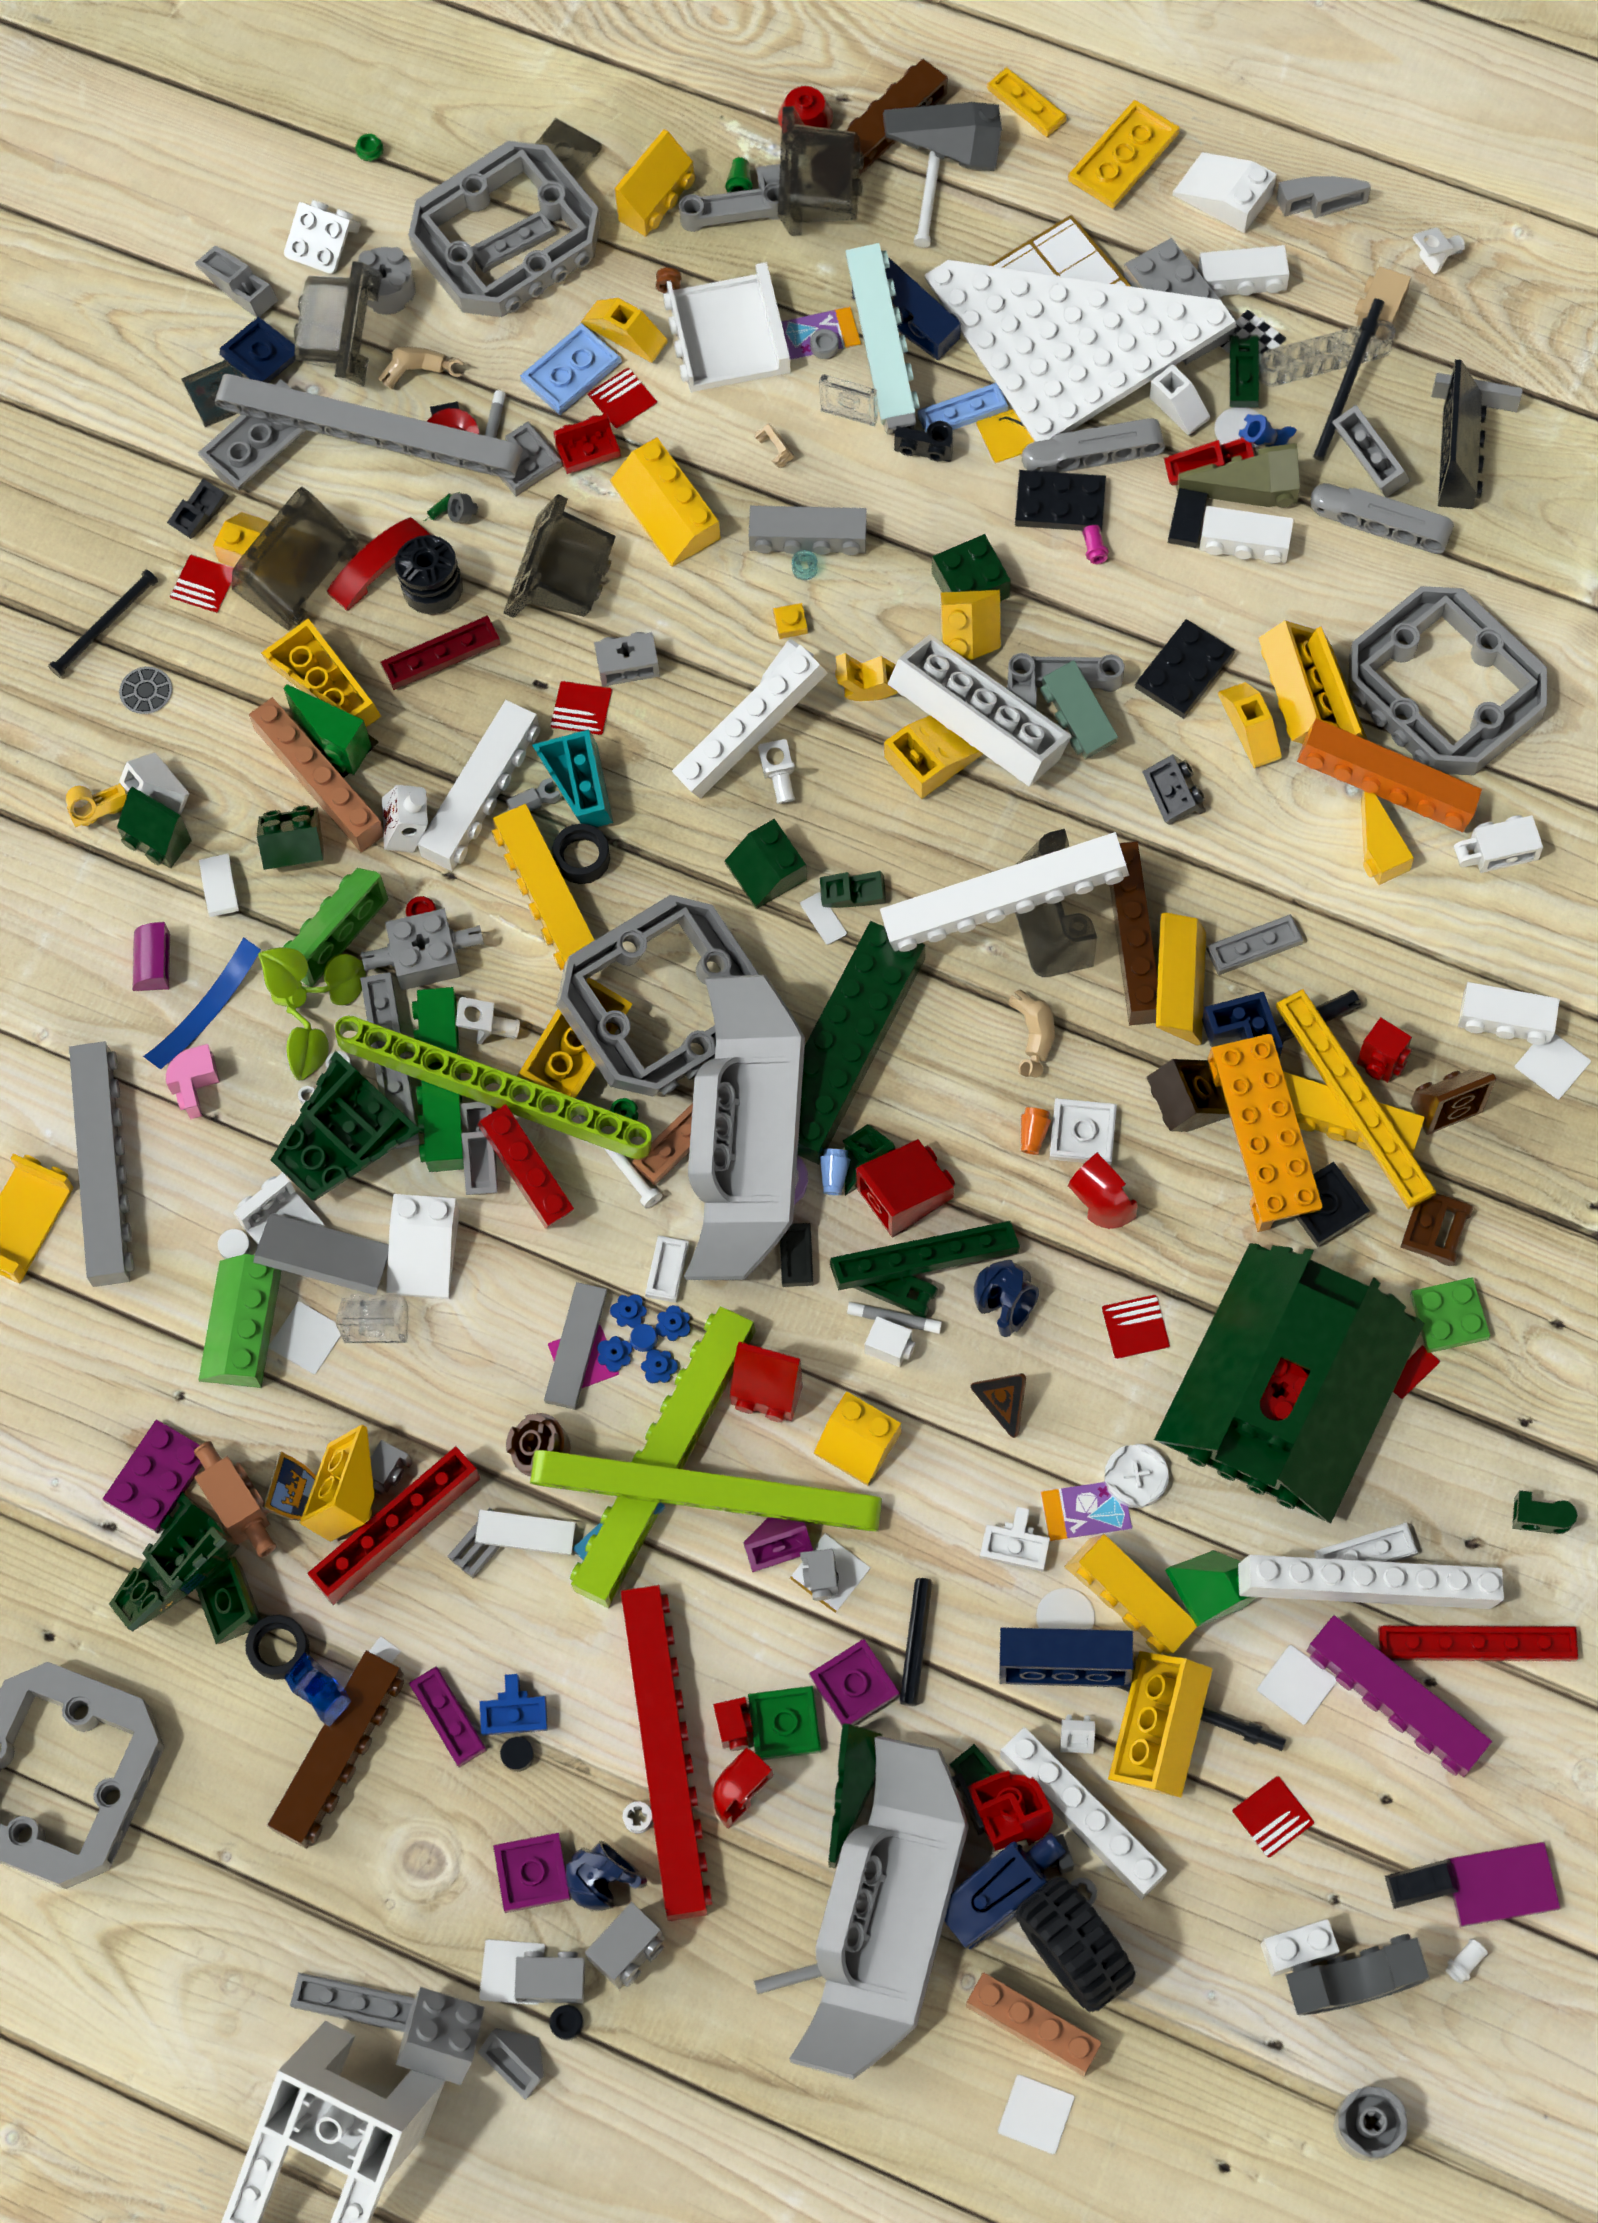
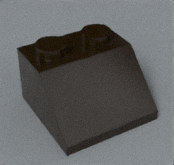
[1147,1059,1230,1132]

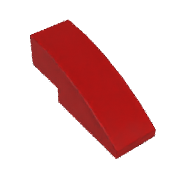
[1164,438,1257,485]

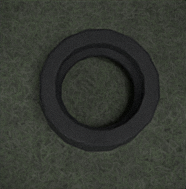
[552,823,610,884]
[245,1615,310,1680]

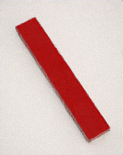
[1378,1626,1578,1661]

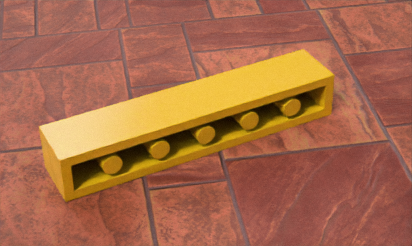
[491,803,595,971]
[1283,1072,1425,1155]

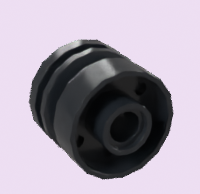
[395,535,463,614]

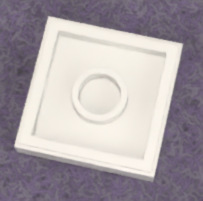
[1049,1098,1117,1166]

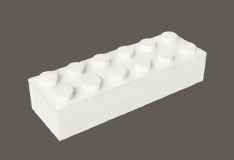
[888,634,1072,787]

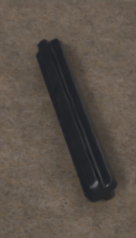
[900,1578,932,1706]

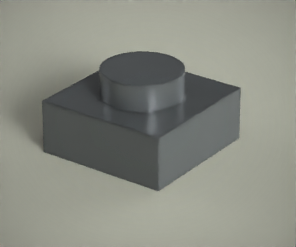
[1051,1834,1074,1875]

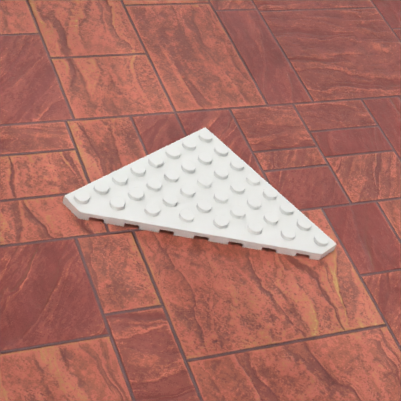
[924,260,1237,442]

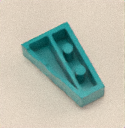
[532,729,613,828]

